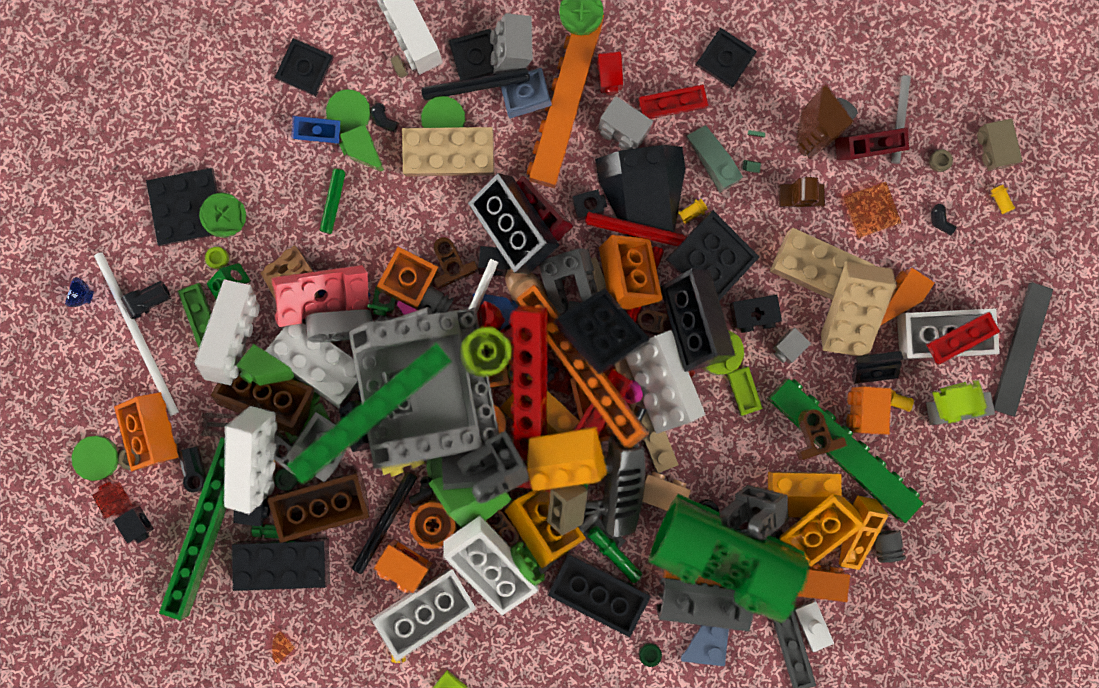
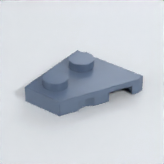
[681,625,729,667]

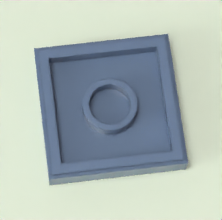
[501,67,552,119]

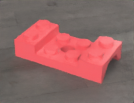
[272,265,369,327]

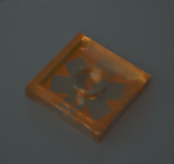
[843,182,902,238]

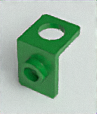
[207,263,250,300]
[367,285,396,316]

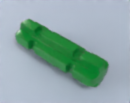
[251,524,278,538]

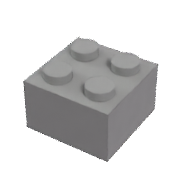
[490,13,533,74]
[598,96,653,150]
[286,412,346,482]

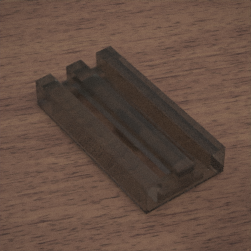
[201,413,240,436]

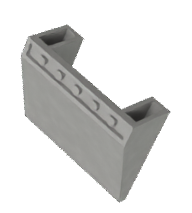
[349,308,499,469]

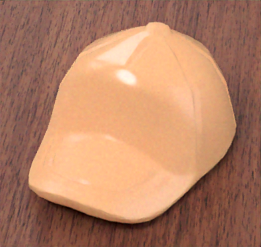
[505,268,546,306]

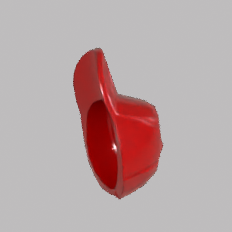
[477,301,505,331]

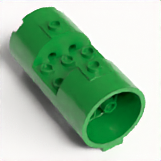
[649,494,809,623]

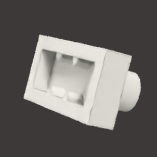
[794,600,834,652]

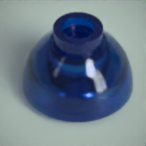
[65,277,94,307]

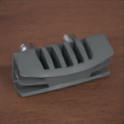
[584,435,645,537]
[656,578,753,631]

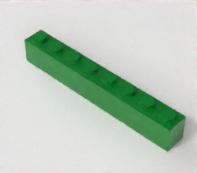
[287,343,453,484]
[767,379,924,523]
[159,437,227,621]

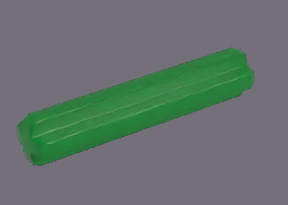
[320,168,346,234]

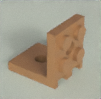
[261,245,326,325]

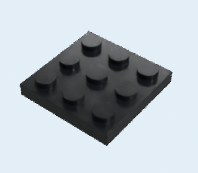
[146,168,218,246]
[665,210,759,301]
[553,288,650,375]

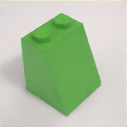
[429,476,512,528]

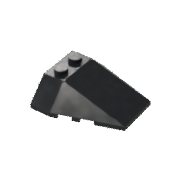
[595,145,686,238]

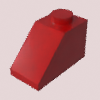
[596,51,623,95]

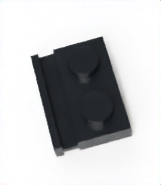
[852,351,904,384]

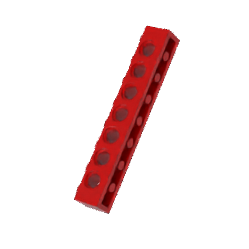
[510,305,547,489]

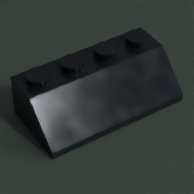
[660,269,736,372]

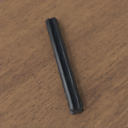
[421,68,530,100]
[352,472,417,574]

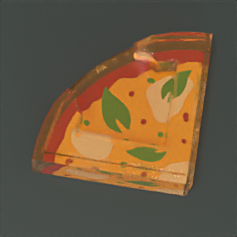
[272,631,295,664]

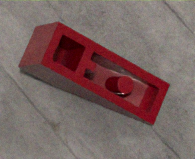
[835,127,910,160]
[517,175,574,242]

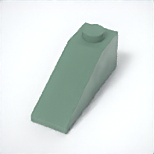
[686,125,743,193]

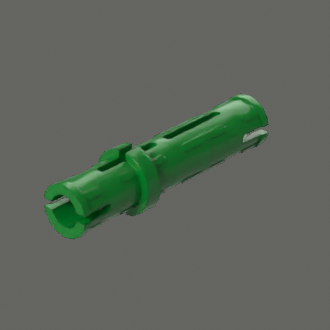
[587,526,642,583]

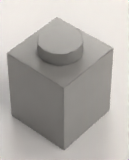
[772,328,811,363]

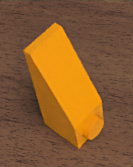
[839,496,888,570]

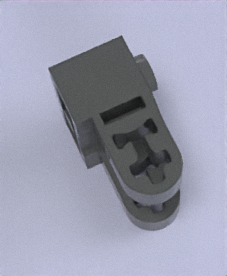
[539,248,598,313]
[458,431,530,503]
[719,485,789,540]

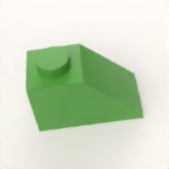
[339,125,384,172]
[236,344,294,386]

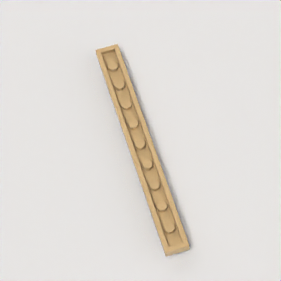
[591,257,678,473]

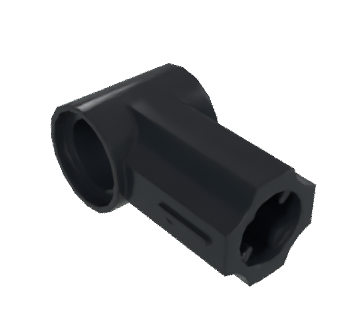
[121,281,171,319]
[178,447,207,492]

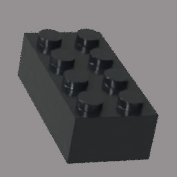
[468,173,560,274]
[232,538,330,591]
[547,551,651,638]

